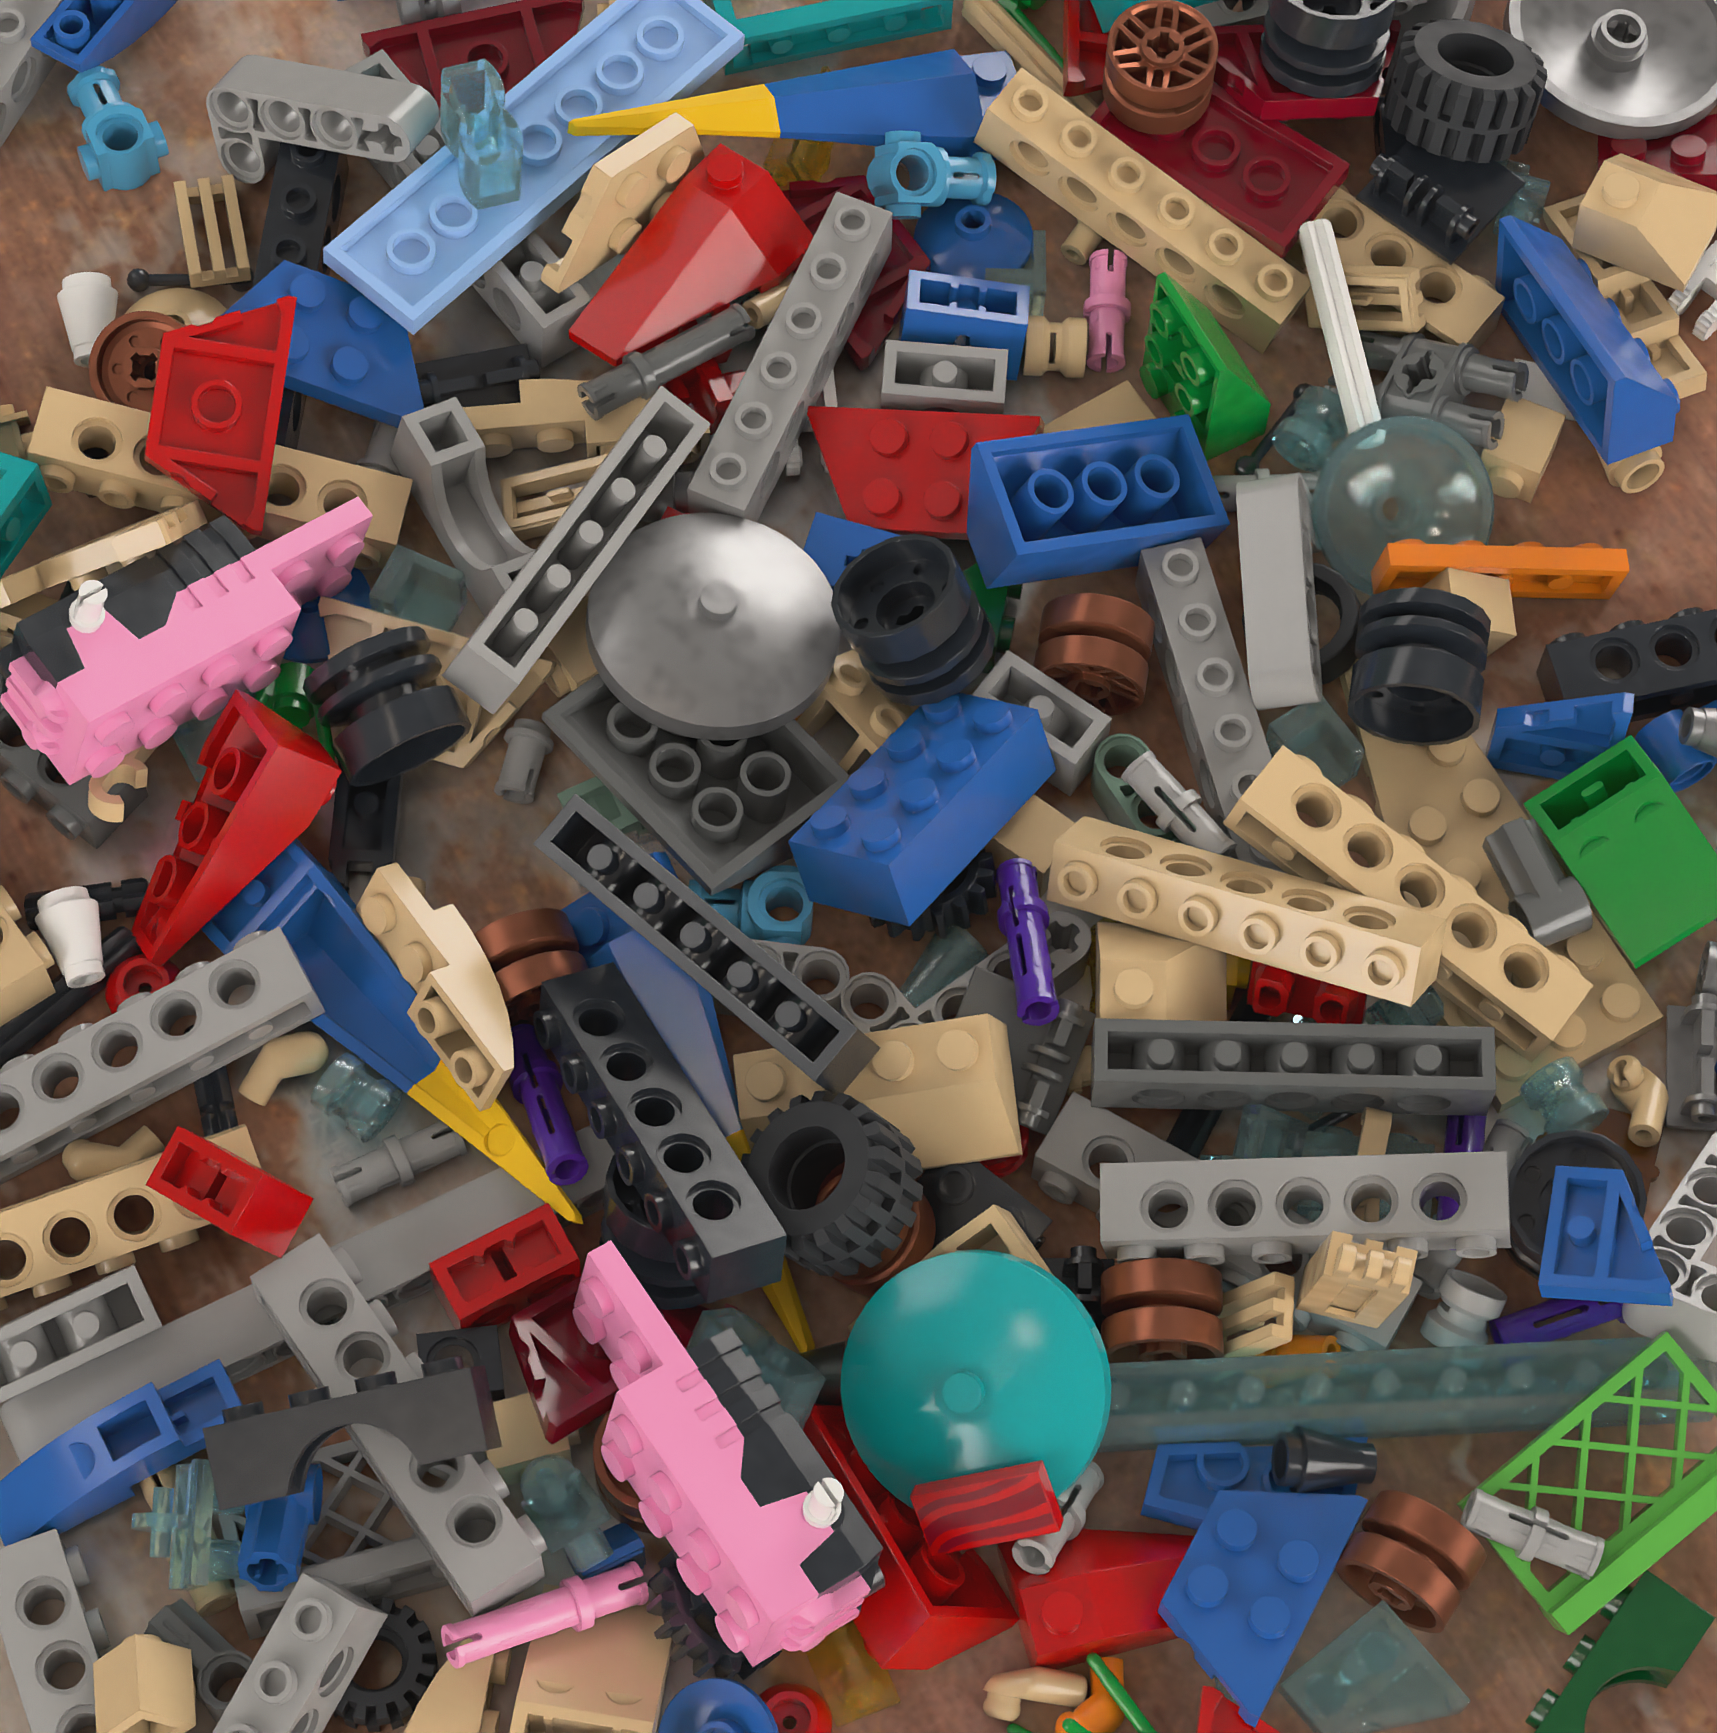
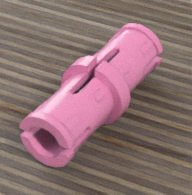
[1083,249,1131,373]

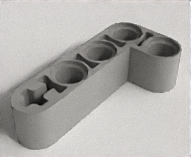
[206,55,440,183]
[1236,472,1322,711]
[840,911,1091,1033]
[1622,1132,1717,1362]

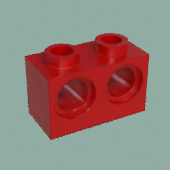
[145,1125,314,1259]
[428,1203,581,1329]

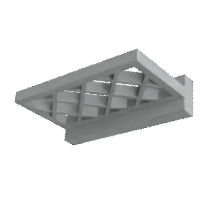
[210,1440,495,1640]

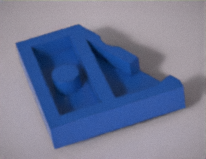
[1486,692,1634,780]
[1538,1166,1674,1306]

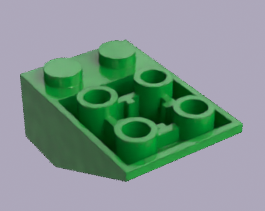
[1139,272,1271,461]
[1523,735,1717,969]

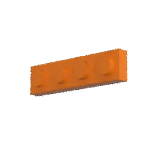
[1370,539,1630,600]

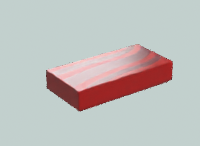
[910,1460,1064,1556]

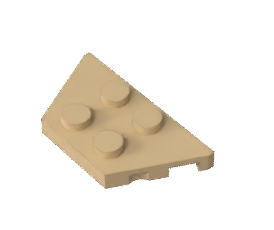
[540,112,705,294]
[318,596,556,768]

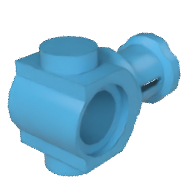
[67,66,169,191]
[866,131,997,219]
[688,865,813,945]

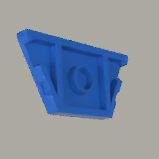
[222,260,424,428]
[1158,1490,1368,1727]

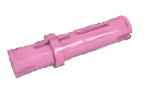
[441,1561,649,1669]

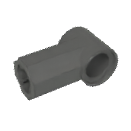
[1482,817,1593,947]
[144,1598,253,1723]

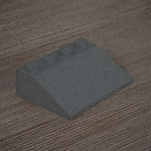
[542,673,850,896]

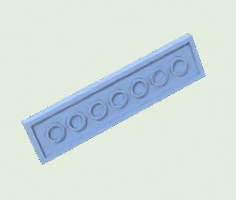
[323,0,745,335]

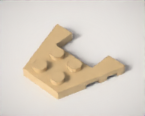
[0,499,207,608]

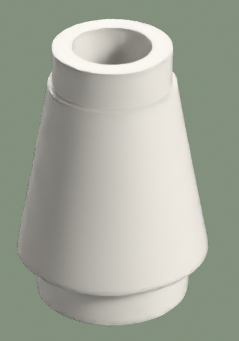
[57,272,118,367]
[35,886,105,988]

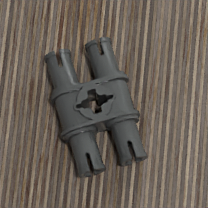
[1322,330,1529,450]

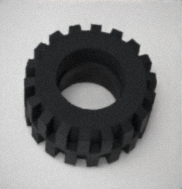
[1383,18,1548,163]
[740,1090,923,1277]

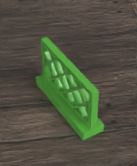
[1456,1331,1717,1635]

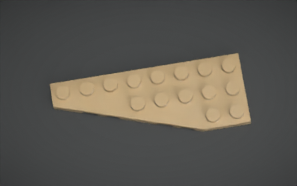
[1339,659,1664,1114]

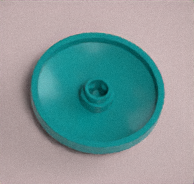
[841,1250,1112,1509]

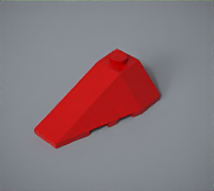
[568,143,814,367]
[131,689,342,967]
[796,1404,1020,1670]
[996,1528,1195,1670]

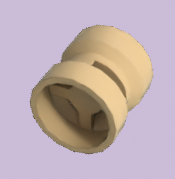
[1022,315,1087,379]

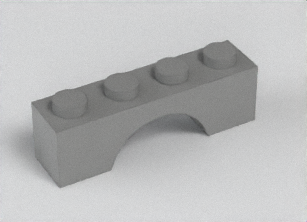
[390,397,536,617]

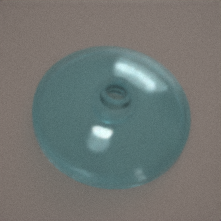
[1312,416,1494,596]

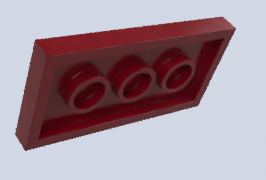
[1090,82,1350,259]

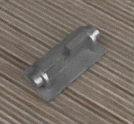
[1665,993,1717,1132]

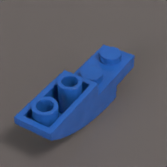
[30,0,178,73]
[0,1359,243,1546]

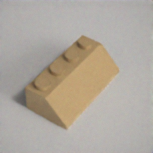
[733,1013,1023,1170]

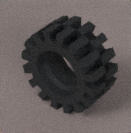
[332,1597,439,1732]

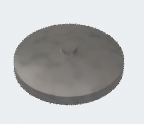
[1503,0,1717,140]
[585,513,841,740]

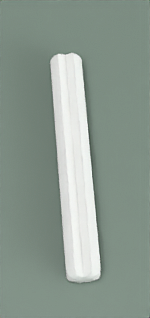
[1299,218,1384,448]

